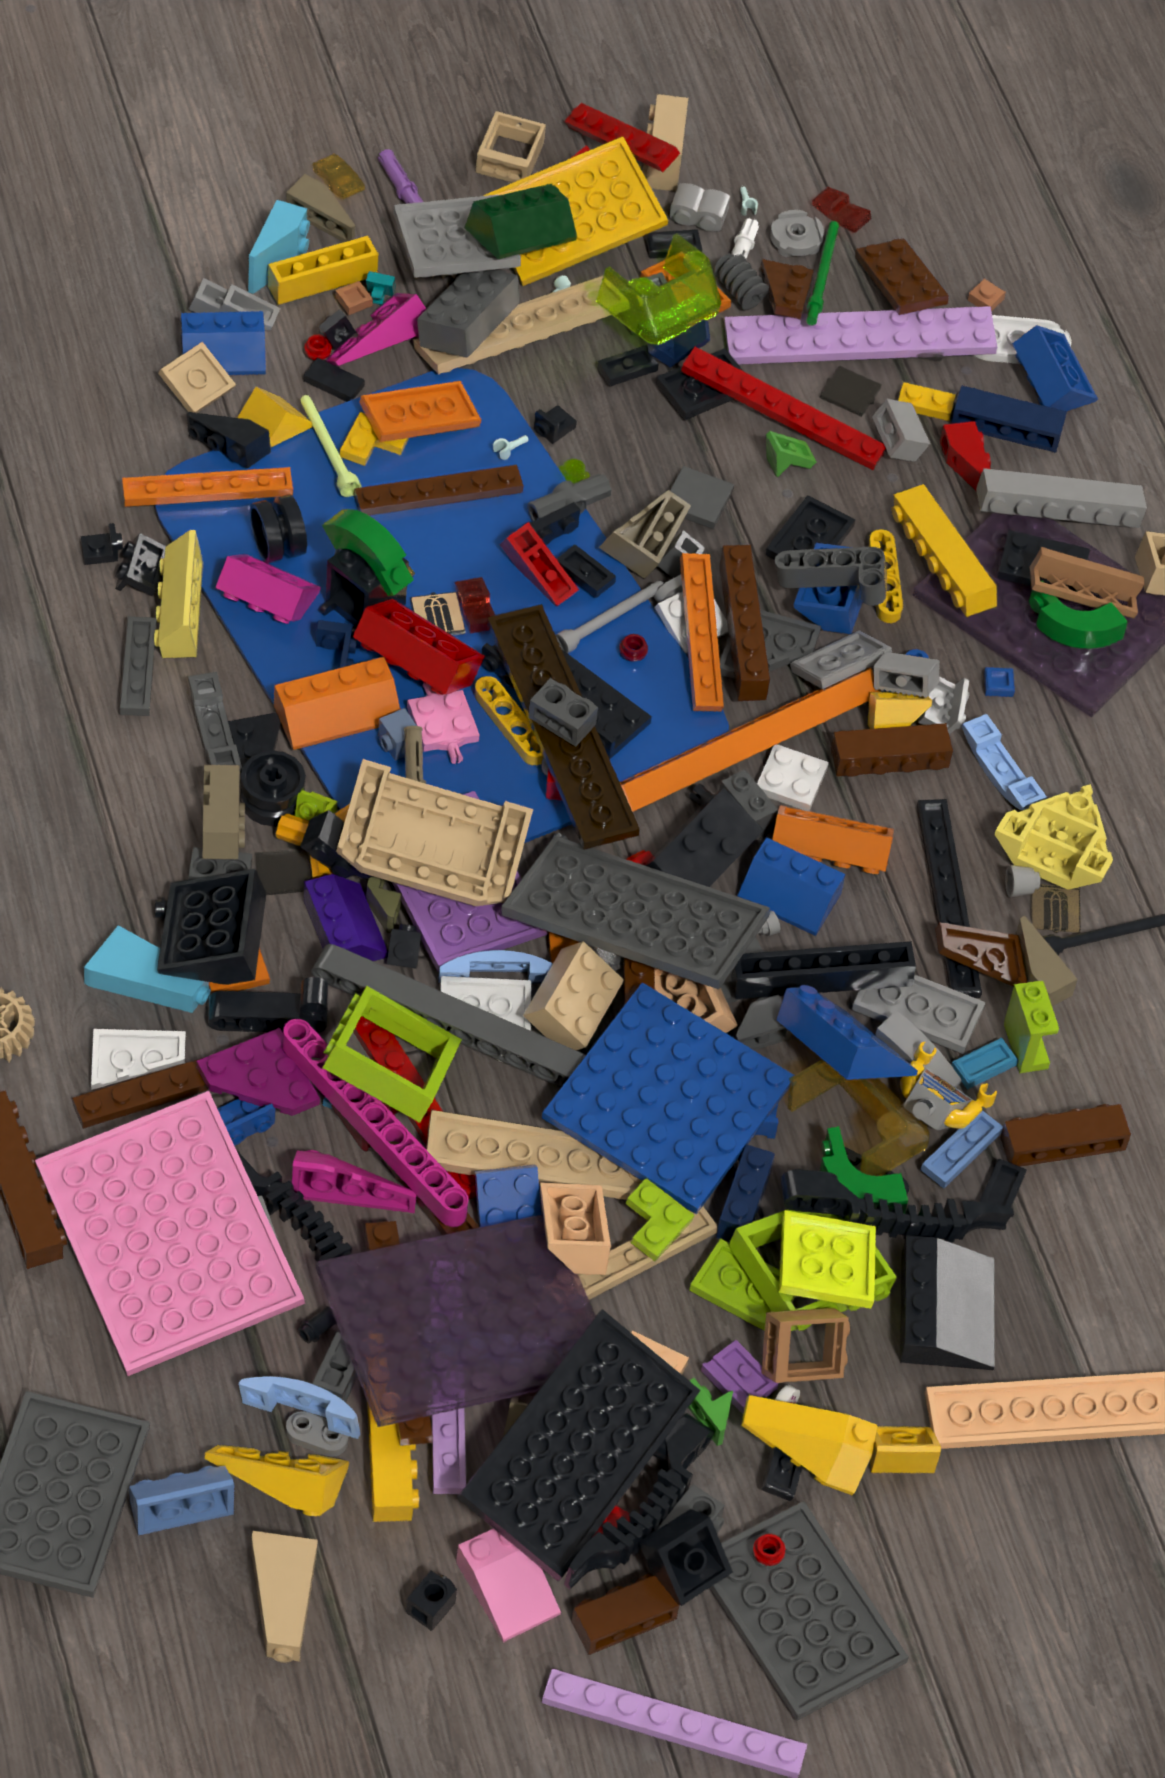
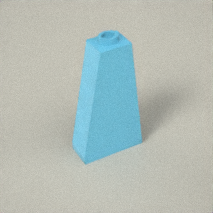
[84,925,211,1013]

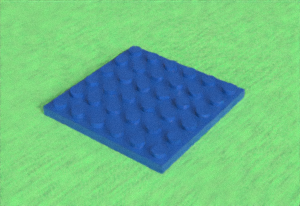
[542,982,795,1214]

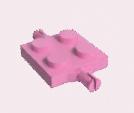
[407,682,480,764]

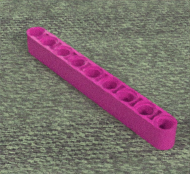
[283,1019,468,1227]

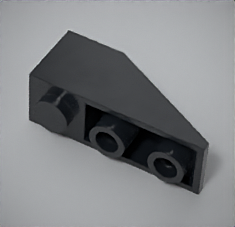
[186,412,271,468]

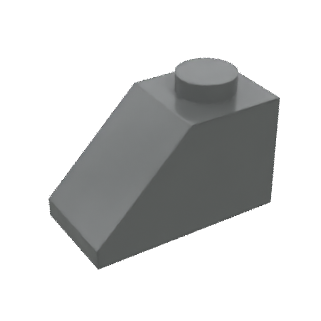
[735,995,791,1050]

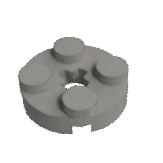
[770,210,824,257]

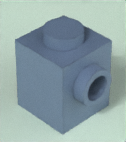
[378,708,417,761]

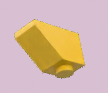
[867,692,932,729]

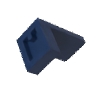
[647,319,710,367]
[316,620,357,668]

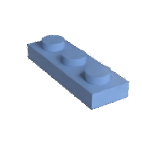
[921,1110,1003,1188]

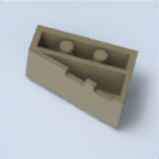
[599,490,691,579]
[202,765,245,859]

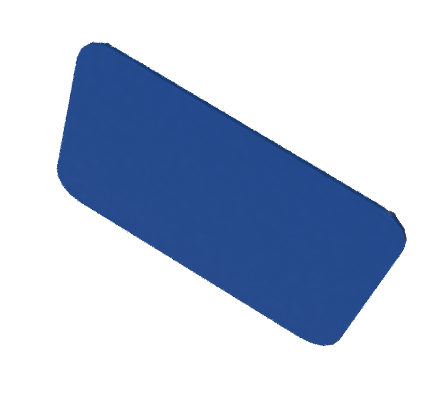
[154,368,729,843]

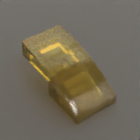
[313,153,365,199]

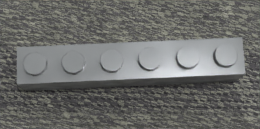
[976,468,1147,528]

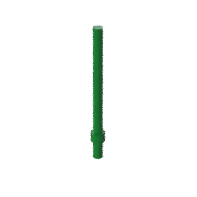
[806,221,839,326]

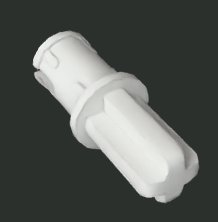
[731,218,759,259]

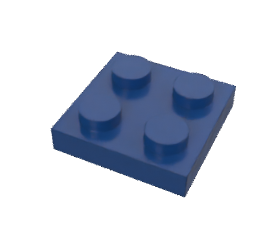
[474,1164,542,1234]

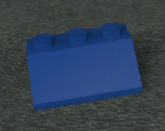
[181,311,266,375]
[1012,325,1098,411]
[794,543,863,634]
[737,837,846,936]

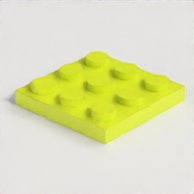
[779,1210,876,1309]

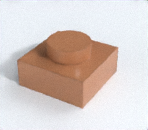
[968,279,1006,311]
[336,281,373,315]

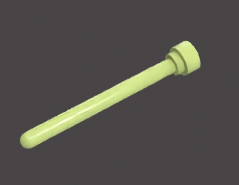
[300,395,361,497]

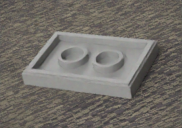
[790,630,892,689]

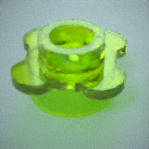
[558,459,590,484]

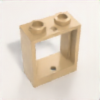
[476,111,546,183]

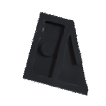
[228,712,282,773]

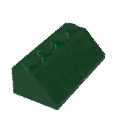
[464,184,577,259]

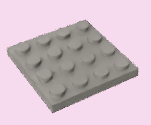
[394,194,521,278]

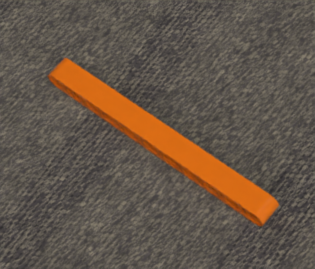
[620,667,881,812]

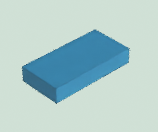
[951,1038,1018,1090]

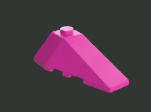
[292,1150,416,1213]

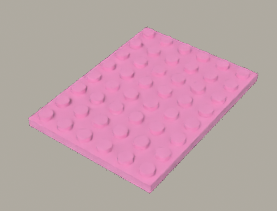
[35,1091,305,1376]

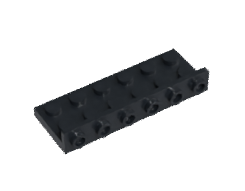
[482,643,652,759]

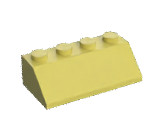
[154,530,203,658]

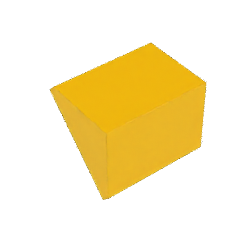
[237,387,313,447]
[870,1426,941,1473]

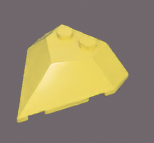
[995,784,1113,890]

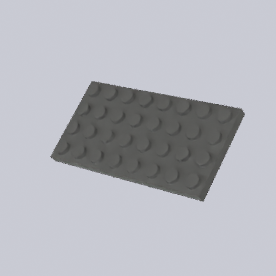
[502,836,770,989]

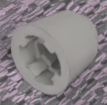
[1005,865,1040,898]

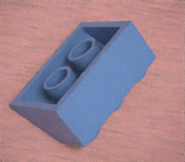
[129,1465,234,1535]

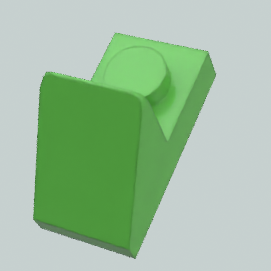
[766,431,817,477]
[688,1378,733,1446]

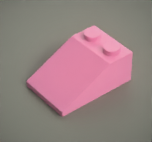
[456,1528,561,1642]

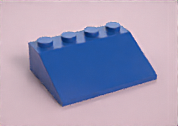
[776,985,918,1080]

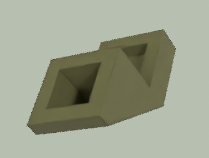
[366,876,401,933]

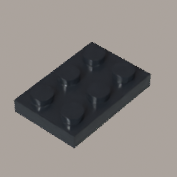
[656,348,743,420]
[765,495,856,560]
[997,530,1090,592]

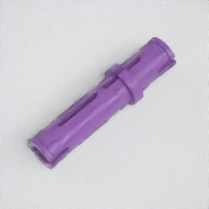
[378,149,423,204]

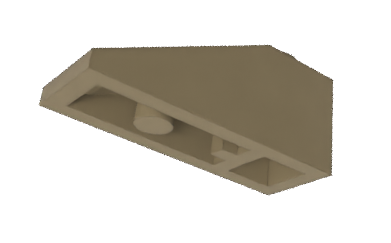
[286,174,355,242]
[1015,916,1078,1007]

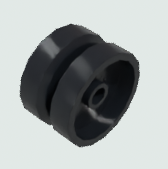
[250,494,307,564]
[240,750,306,826]

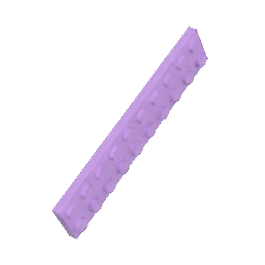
[724,306,997,364]

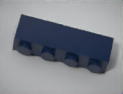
[951,385,1067,453]

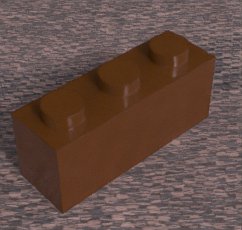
[572,1574,680,1656]

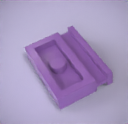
[701,1340,779,1414]

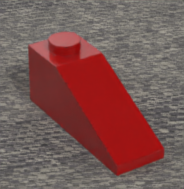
[499,522,579,607]

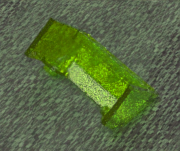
[596,233,721,344]

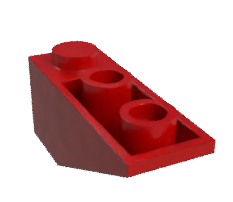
[940,421,991,491]

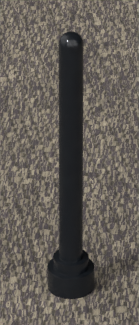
[1042,914,1165,956]

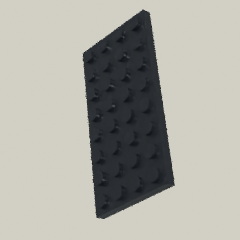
[457,1309,701,1581]

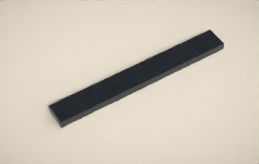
[917,799,982,998]

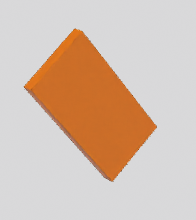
[359,381,482,442]

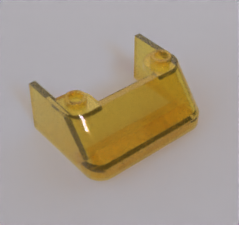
[788,1059,930,1176]

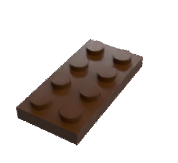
[855,238,949,315]

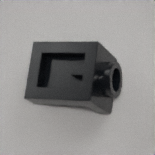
[319,309,356,350]
[534,405,577,444]
[81,523,123,565]

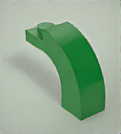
[322,509,414,596]
[1029,580,1128,649]
[820,1127,908,1214]

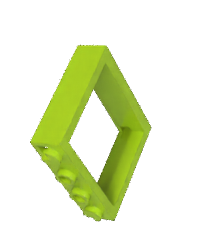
[322,986,462,1123]
[729,1209,897,1332]

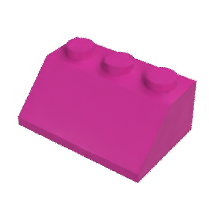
[215,554,321,624]

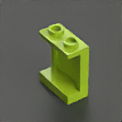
[1004,981,1059,1073]

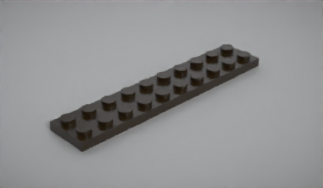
[487,604,640,850]

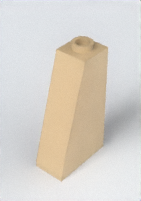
[251,1531,318,1663]

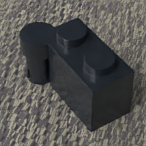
[300,810,372,878]

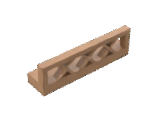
[1030,547,1145,619]

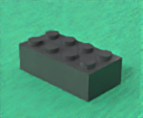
[417,270,520,358]

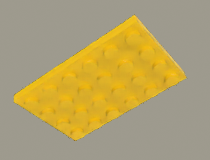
[483,137,668,286]

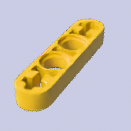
[868,529,903,623]
[475,676,544,765]

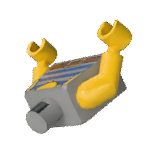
[900,1041,997,1131]

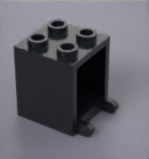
[320,549,409,636]

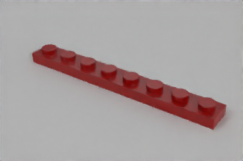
[681,347,886,470]
[344,1011,476,1200]

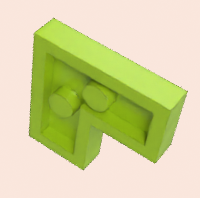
[626,1178,695,1262]

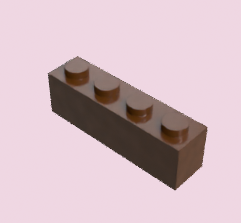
[831,723,953,777]
[1000,1104,1131,1167]

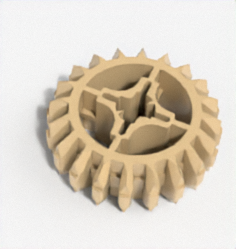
[0,987,35,1063]

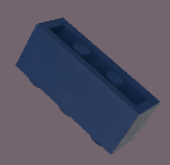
[716,1144,775,1242]

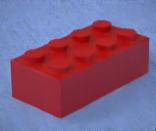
[353,599,485,695]

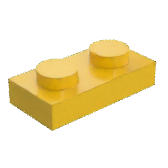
[898,382,956,421]

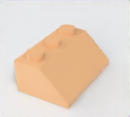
[655,968,738,1033]
[539,1183,611,1275]

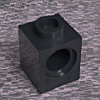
[406,1570,457,1631]

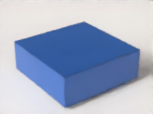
[984,667,1015,697]

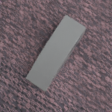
[189,278,280,330]
[876,1010,961,1088]

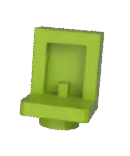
[295,790,338,821]

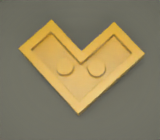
[340,412,409,466]

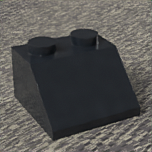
[639,1509,733,1606]

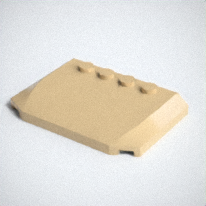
[336,759,533,906]

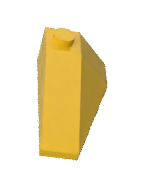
[741,1395,878,1495]
[205,1445,349,1516]

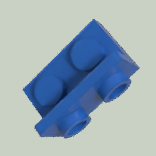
[218,1099,276,1146]

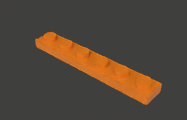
[122,467,293,507]
[680,553,724,712]

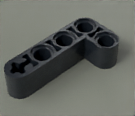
[208,977,328,1033]

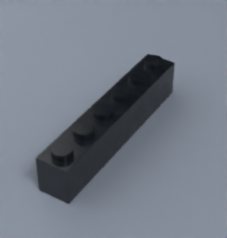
[731,941,916,999]

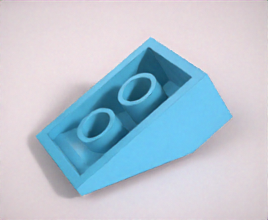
[248,200,310,294]

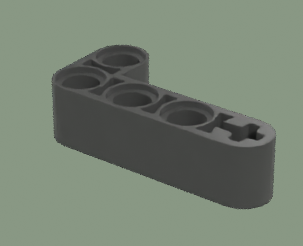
[775,547,887,606]

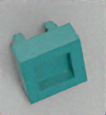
[366,271,396,305]

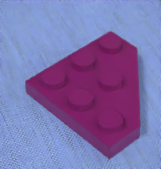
[196,1028,320,1116]

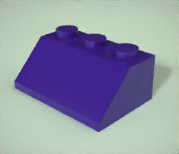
[304,874,388,961]

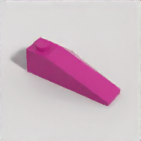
[326,293,426,366]

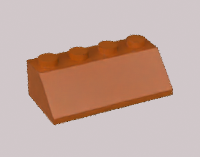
[274,657,401,750]
[772,805,894,874]

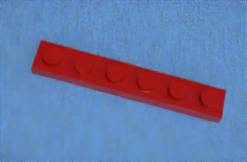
[564,103,681,172]

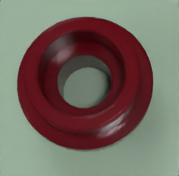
[619,634,648,661]

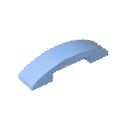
[962,714,1047,810]
[438,950,553,983]
[239,1377,360,1439]

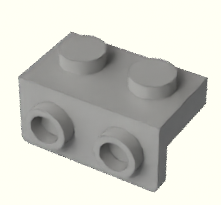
[918,676,969,734]

